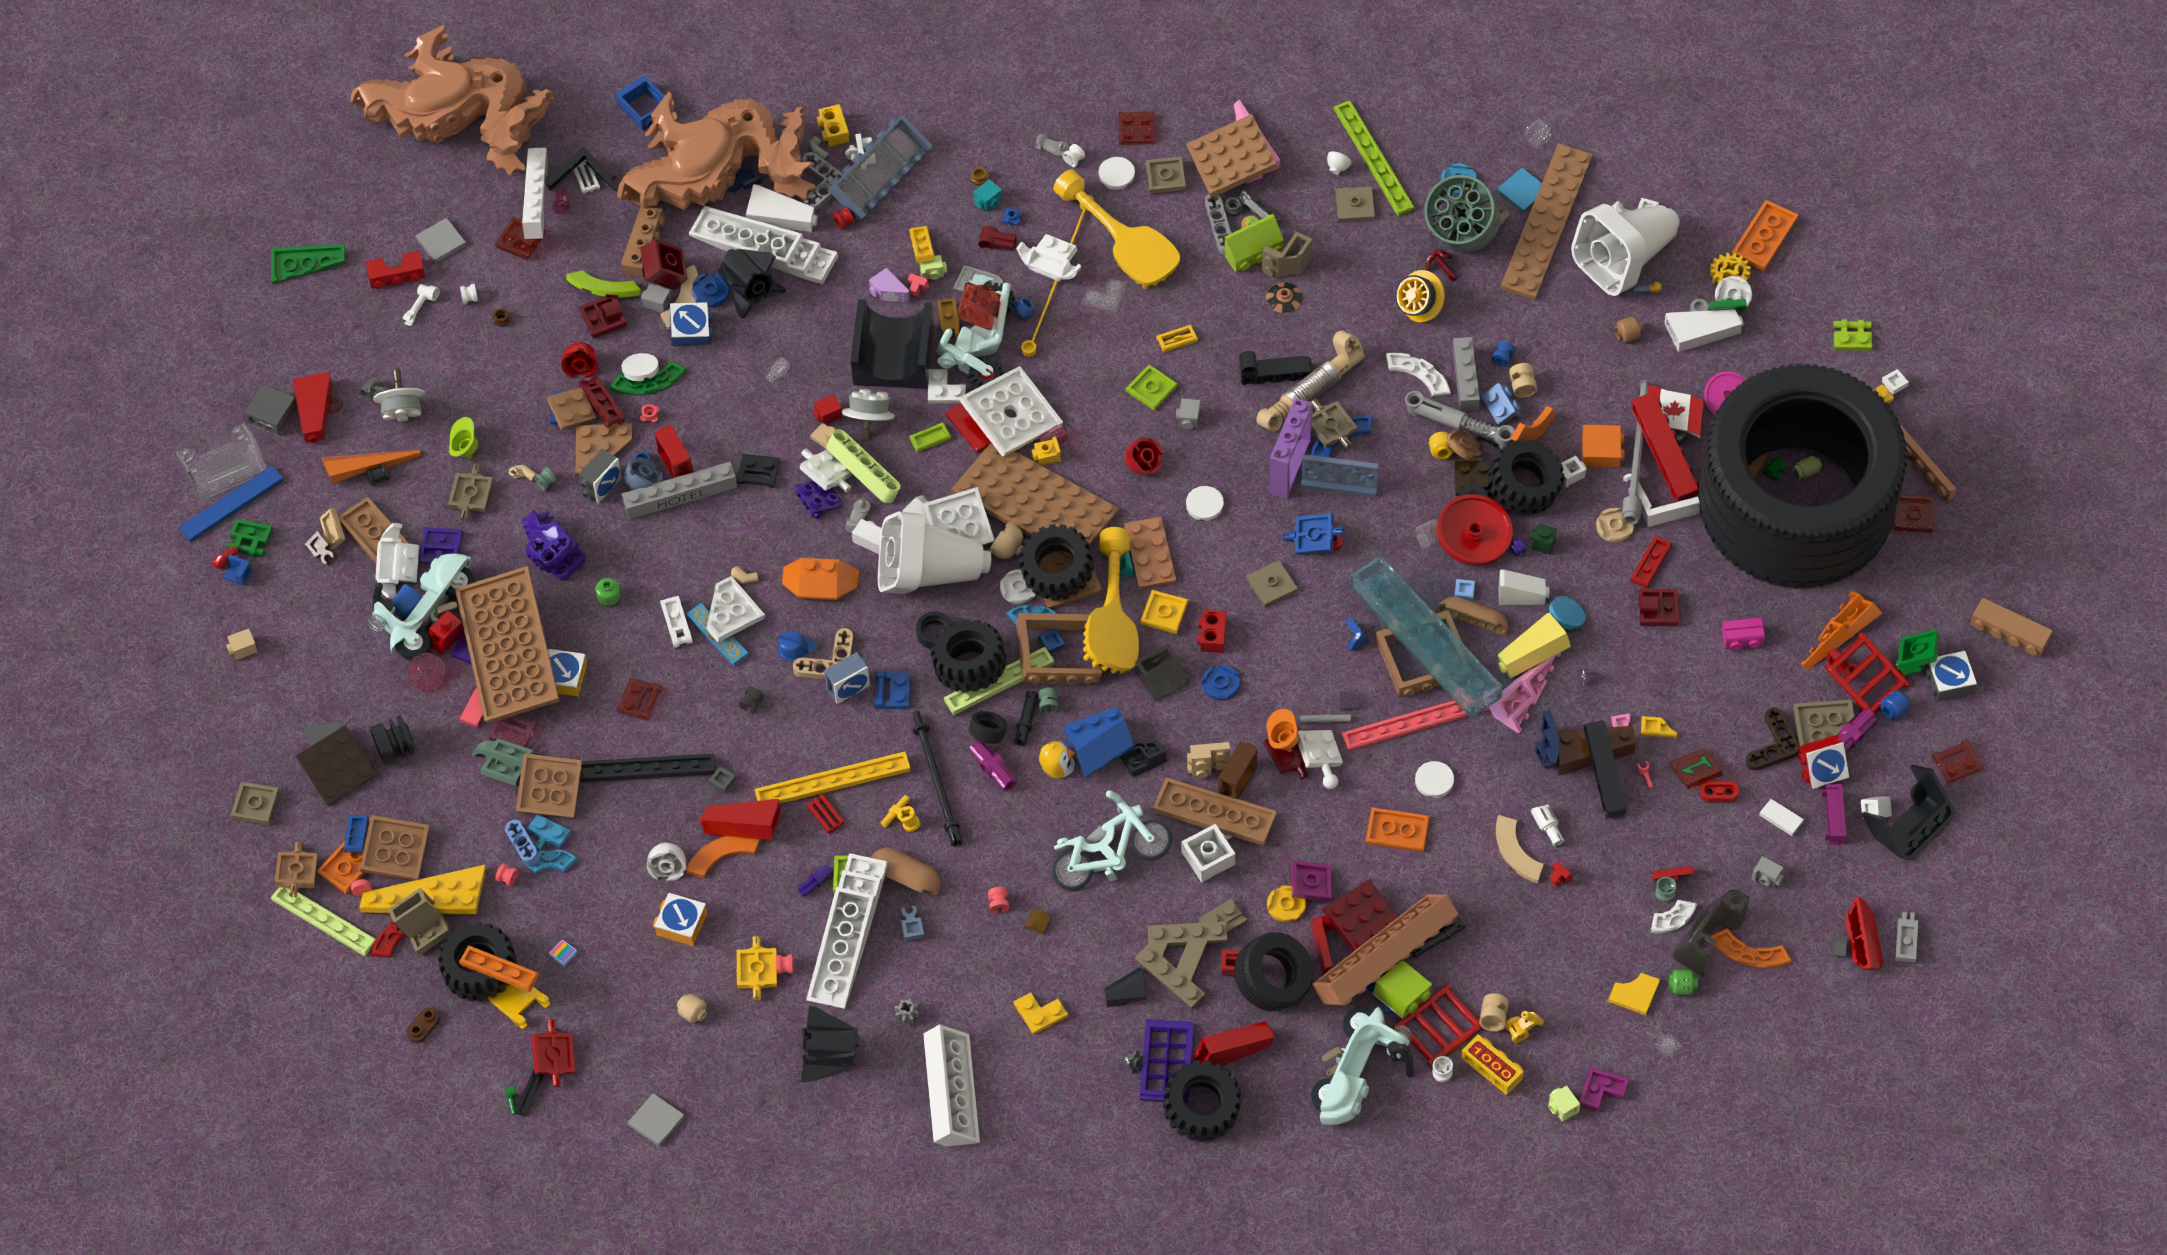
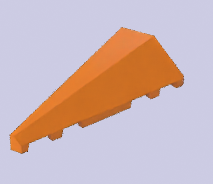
[321,450,421,484]
[1801,591,1882,670]

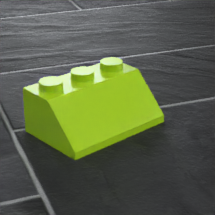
[1225,214,1284,272]

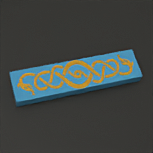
[686,603,749,666]

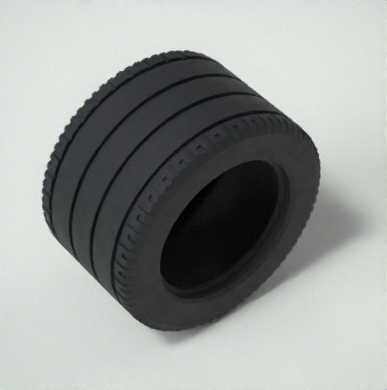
[1699,364,1907,588]

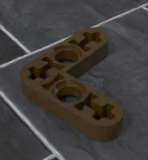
[1745,707,1799,771]

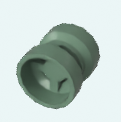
[1039,687,1059,713]
[1655,877,1676,903]

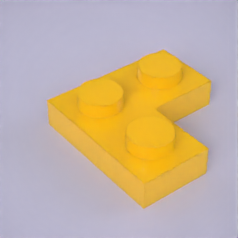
[1013,992,1068,1035]

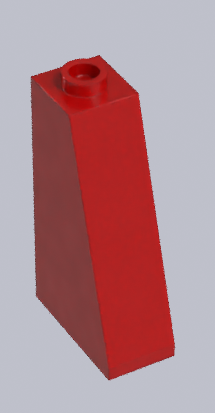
[293,371,333,443]
[700,799,781,840]
[1193,1021,1274,1066]

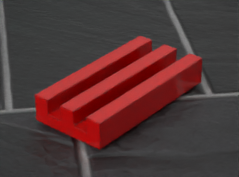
[806,794,844,834]

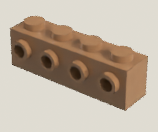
[621,206,665,278]
[1970,598,2053,657]

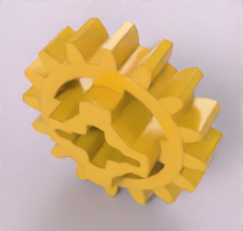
[1710,253,1751,286]

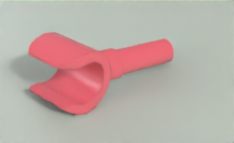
[1638,761,1654,789]

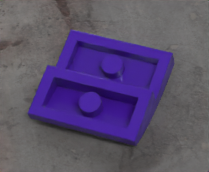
[419,527,463,563]

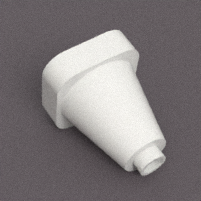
[1571,204,1679,296]
[878,512,991,594]

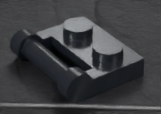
[737,454,780,488]

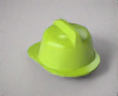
[449,417,478,459]

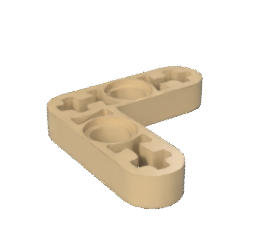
[793,628,853,679]

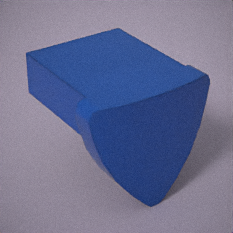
[1345,617,1369,651]

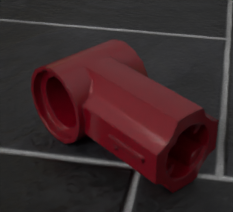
[978,226,1017,250]

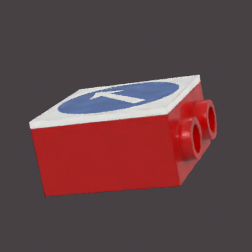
[1798,735,1849,789]

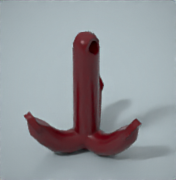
[1425,249,1457,281]

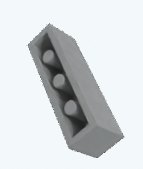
[1453,337,1480,412]

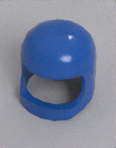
[392,584,422,619]

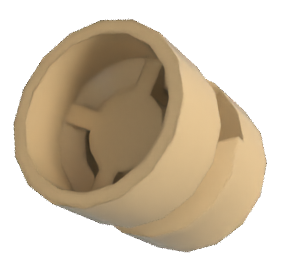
[1509,363,1538,398]
[1479,993,1509,1032]

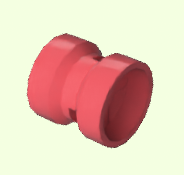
[988,887,1009,913]

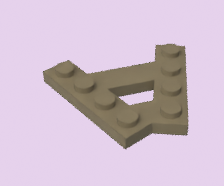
[1134,921,1228,1009]

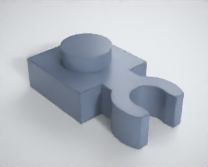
[901,906,924,941]

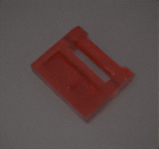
[617,678,663,721]
[1931,739,1983,784]

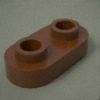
[407,1008,440,1043]

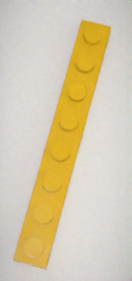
[754,752,910,804]

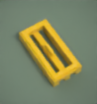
[1156,325,1198,353]

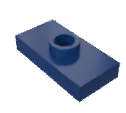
[344,815,369,853]

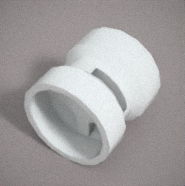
[1432,1056,1453,1082]

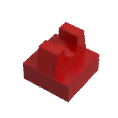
[1549,861,1573,887]

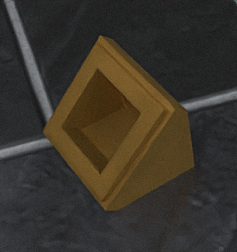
[1025,909,1051,935]

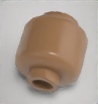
[1614,316,1644,343]

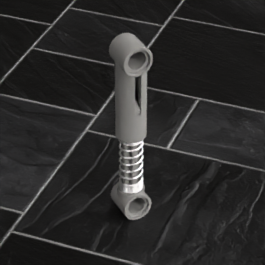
[1405,391,1516,449]

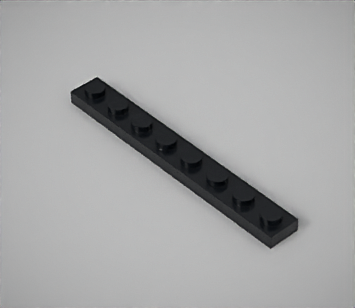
[580,753,715,782]

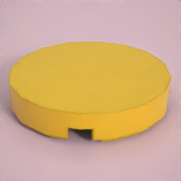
[1267,885,1306,923]

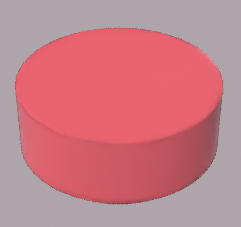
[351,879,371,896]

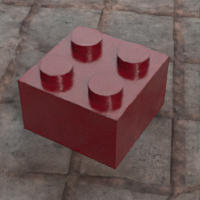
[641,239,688,290]

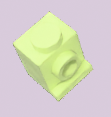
[919,255,947,280]

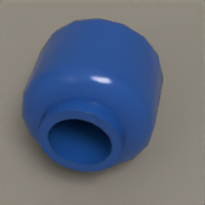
[1881,690,1910,719]

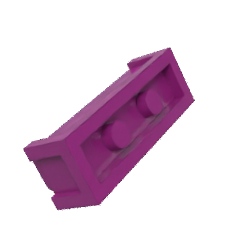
[1821,784,1847,845]

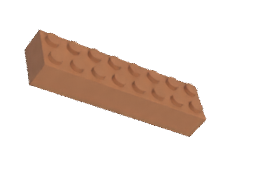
[1312,894,1459,1006]

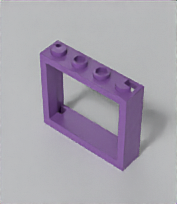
[1270,398,1313,499]

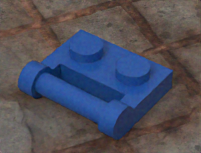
[874,671,910,709]

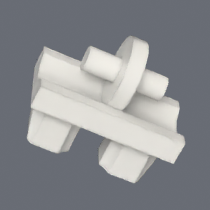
[845,133,876,170]

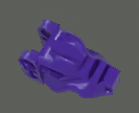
[522,510,586,580]

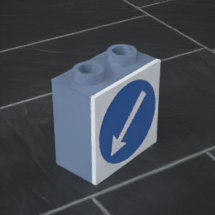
[824,652,870,704]

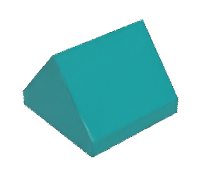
[1119,552,1135,578]

